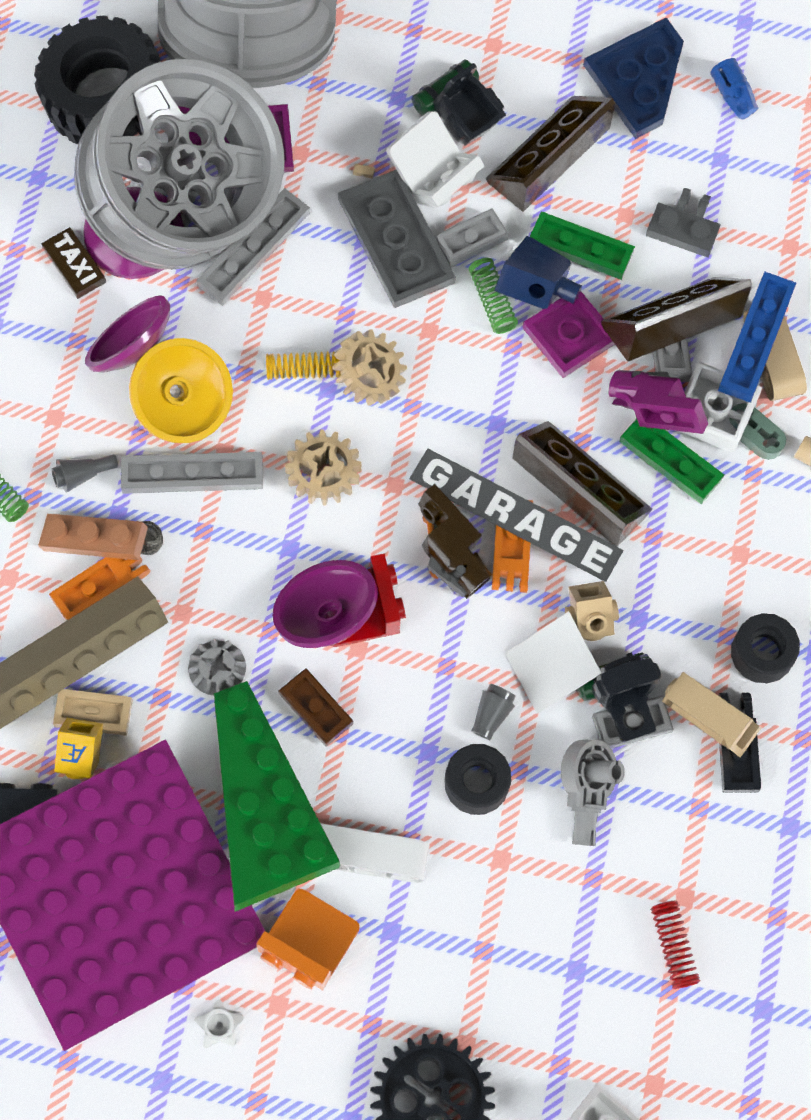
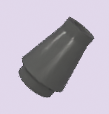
[471,683,516,741]

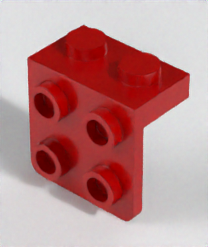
[331,553,406,647]

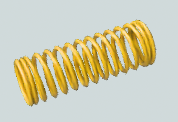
[266,351,341,380]

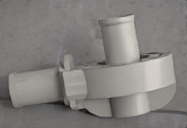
[561,739,625,847]

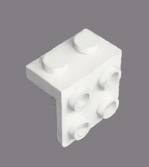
[387,111,485,207]

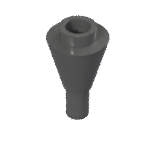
[51,454,118,493]

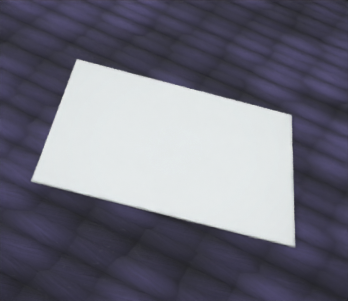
[505,611,601,714]

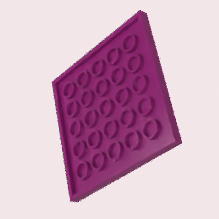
[0,739,265,1051]

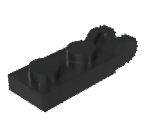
[718,692,761,793]

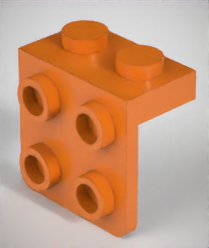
[256,889,360,991]

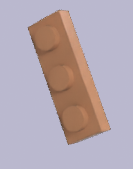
[38,513,148,560]

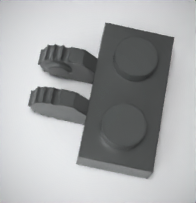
[646,187,721,258]

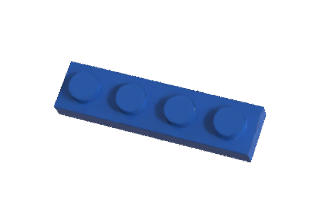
[718,271,797,403]

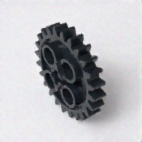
[370,1034,496,1120]

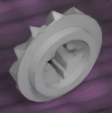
[188,638,246,696]

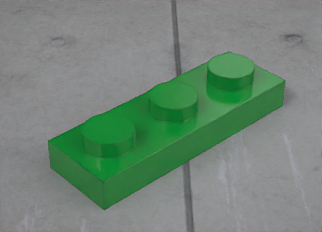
[530,211,635,280]
[619,418,725,505]

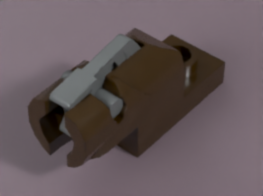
[417,483,493,599]

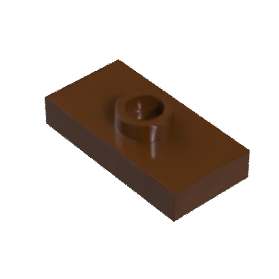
[278,668,354,747]

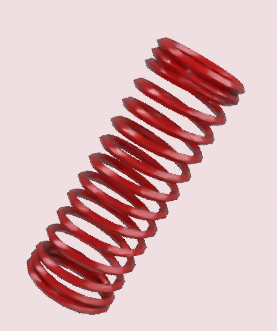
[650,900,701,989]

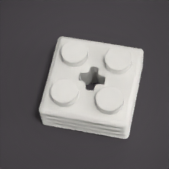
[680,362,762,452]

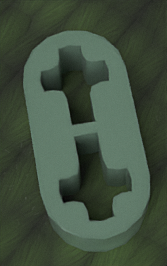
[729,403,786,460]

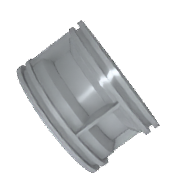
[157,0,337,88]
[74,59,284,270]

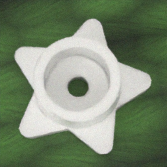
[194,999,244,1049]

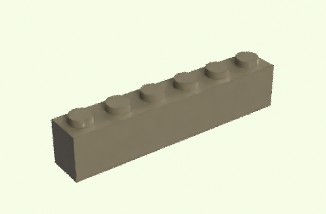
[0,576,169,729]

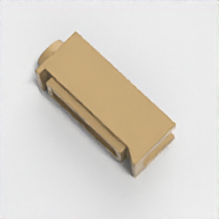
[662,672,761,757]

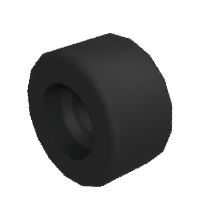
[731,613,800,684]
[444,744,512,815]

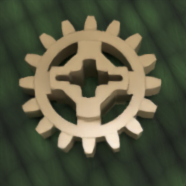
[332,329,407,406]
[285,429,362,506]

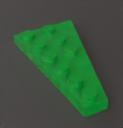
[214,681,340,912]

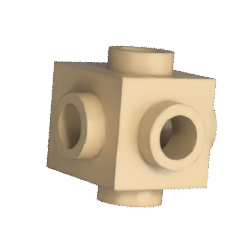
[565,581,619,641]

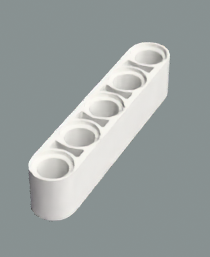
[320,823,430,883]

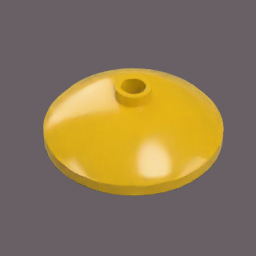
[129,338,233,444]

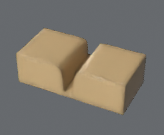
[353,164,375,179]

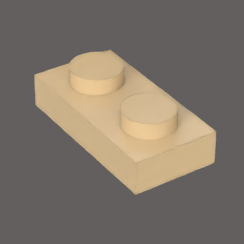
[53,689,133,736]

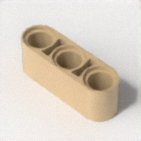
[743,310,807,401]

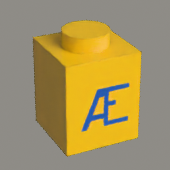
[54,718,103,779]

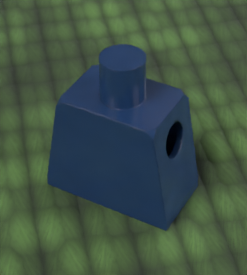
[494,236,582,309]

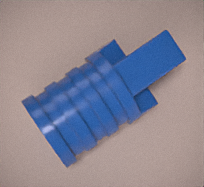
[710,58,759,120]

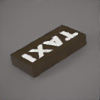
[41,227,106,299]

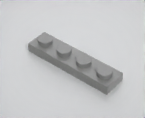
[196,188,310,306]
[121,452,263,494]

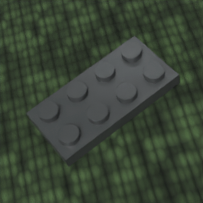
[338,170,456,309]

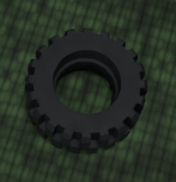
[34,15,161,145]

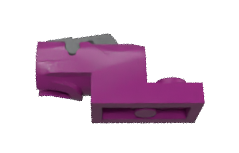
[608,369,708,434]

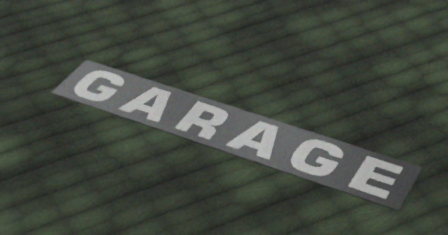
[409,448,624,582]

